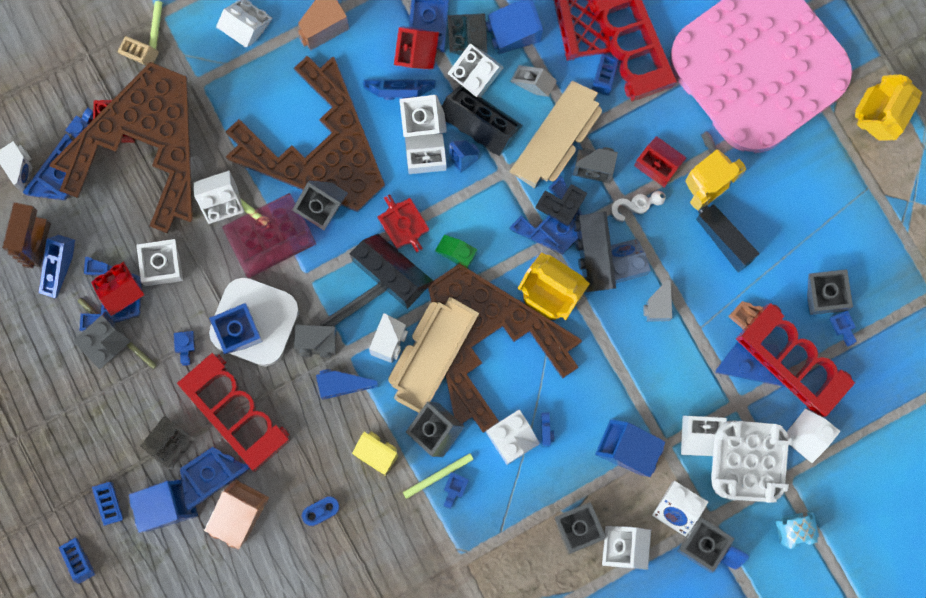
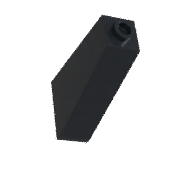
[696,204,759,272]

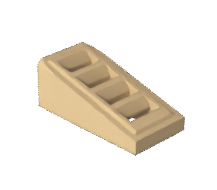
[117,36,159,66]

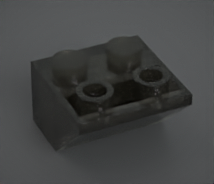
[448,13,487,55]
[140,415,195,470]

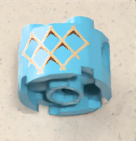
[775,512,819,548]

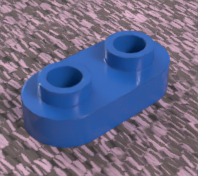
[302,497,339,526]

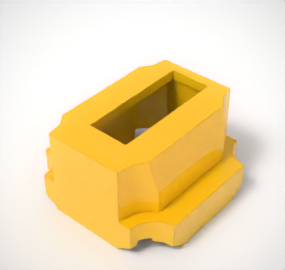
[855,74,922,141]
[685,150,747,211]
[518,252,590,320]

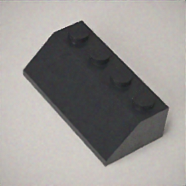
[442,85,523,156]
[573,211,616,293]
[349,234,434,309]

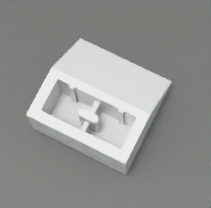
[216,0,272,48]
[447,43,504,97]
[405,133,446,174]
[193,171,244,224]
[681,416,727,456]

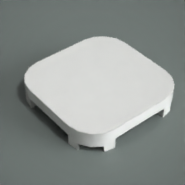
[209,278,299,367]
[711,421,792,503]

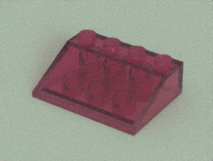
[222,193,316,278]

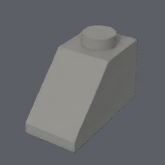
[511,65,557,97]
[643,280,672,322]

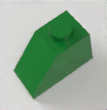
[435,235,477,269]

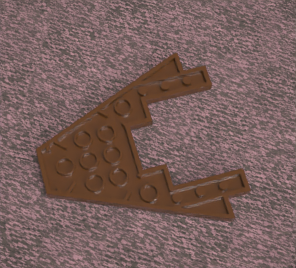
[225,56,385,212]
[50,62,193,233]
[428,263,582,433]

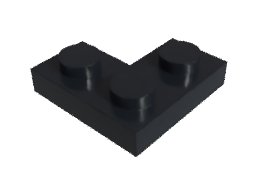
[535,184,588,227]

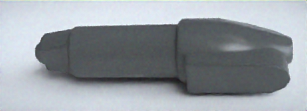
[701,131,717,154]

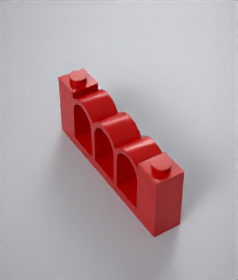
[589,0,677,102]
[735,303,855,417]
[177,353,290,472]

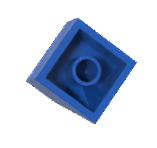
[209,303,263,354]

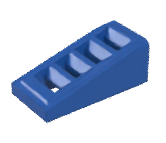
[591,53,619,96]
[92,482,123,526]
[59,538,95,584]
[721,546,749,570]

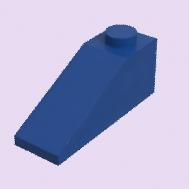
[449,140,479,173]
[39,235,75,298]
[316,369,378,400]

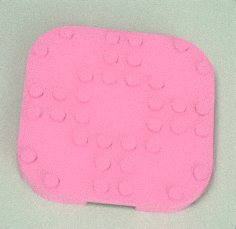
[670,0,852,153]

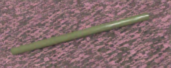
[78,298,157,370]

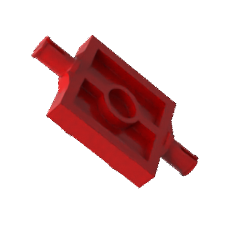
[377,194,430,253]

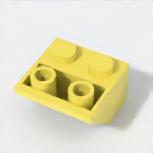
[352,431,398,476]

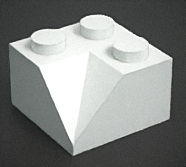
[137,239,183,286]
[369,314,408,363]
[486,410,539,465]

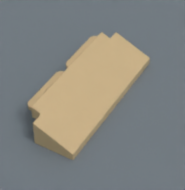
[510,81,602,188]
[388,297,479,413]

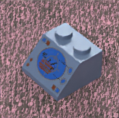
[611,238,651,284]

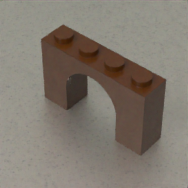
[2,202,51,269]

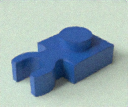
[541,412,554,447]

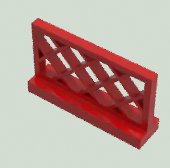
[554,0,611,61]

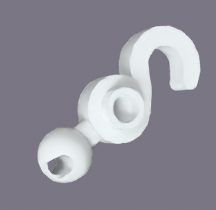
[611,191,666,222]

